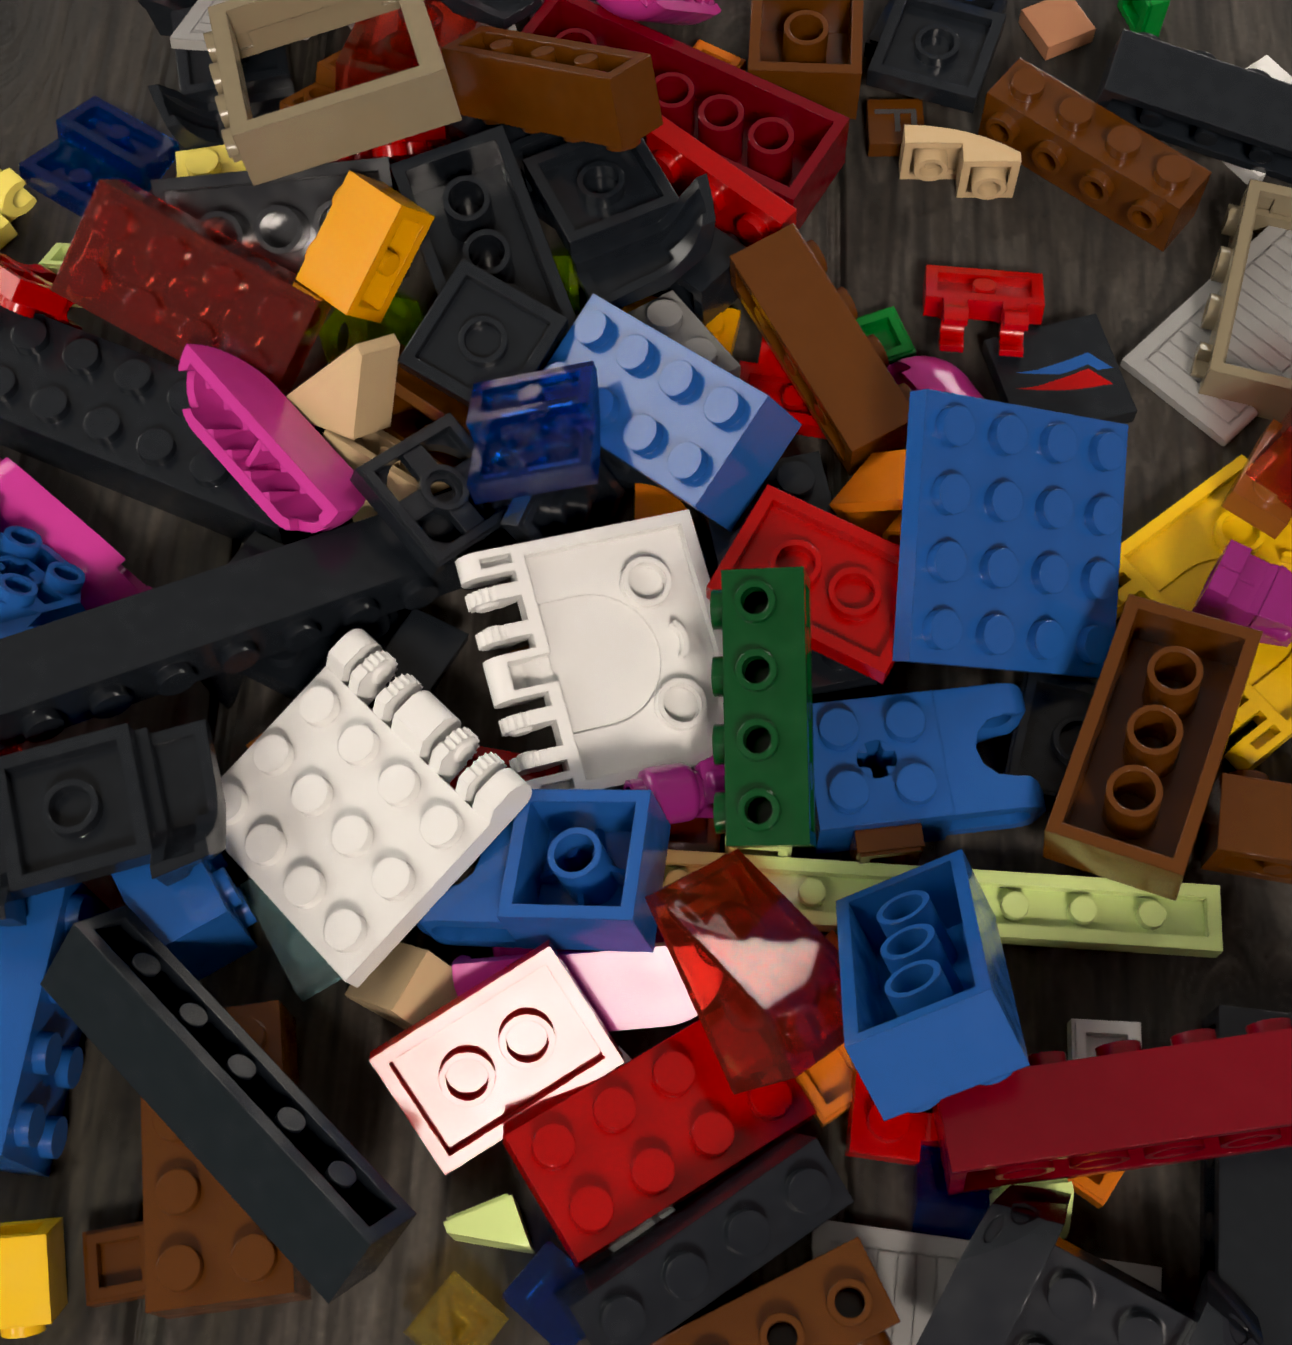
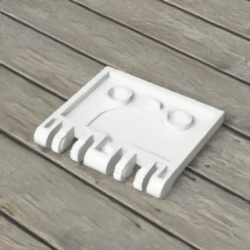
[455,509,724,790]
[221,628,532,988]

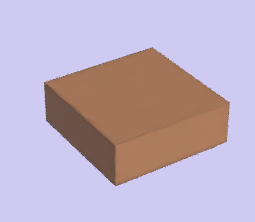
[1018,0,1096,61]

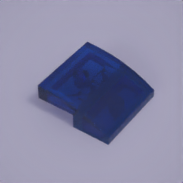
[18,96,180,231]
[466,361,601,504]

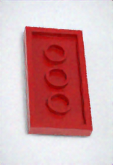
[503,996,817,1268]

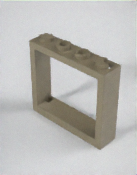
[203,0,462,186]
[1190,179,1292,425]

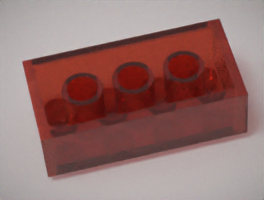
[50,179,332,396]

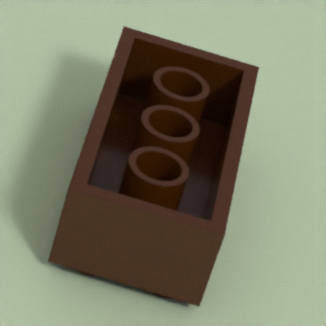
[1043,594,1263,901]
[141,1000,311,1319]

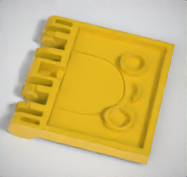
[1116,454,1292,770]

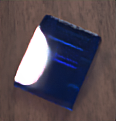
[912,1145,990,1240]
[502,1241,584,1345]

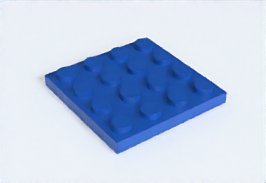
[892,389,1128,678]

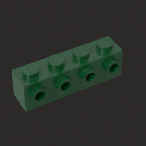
[710,566,816,848]

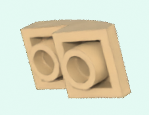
[899,125,1022,200]

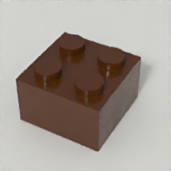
[748,0,864,119]

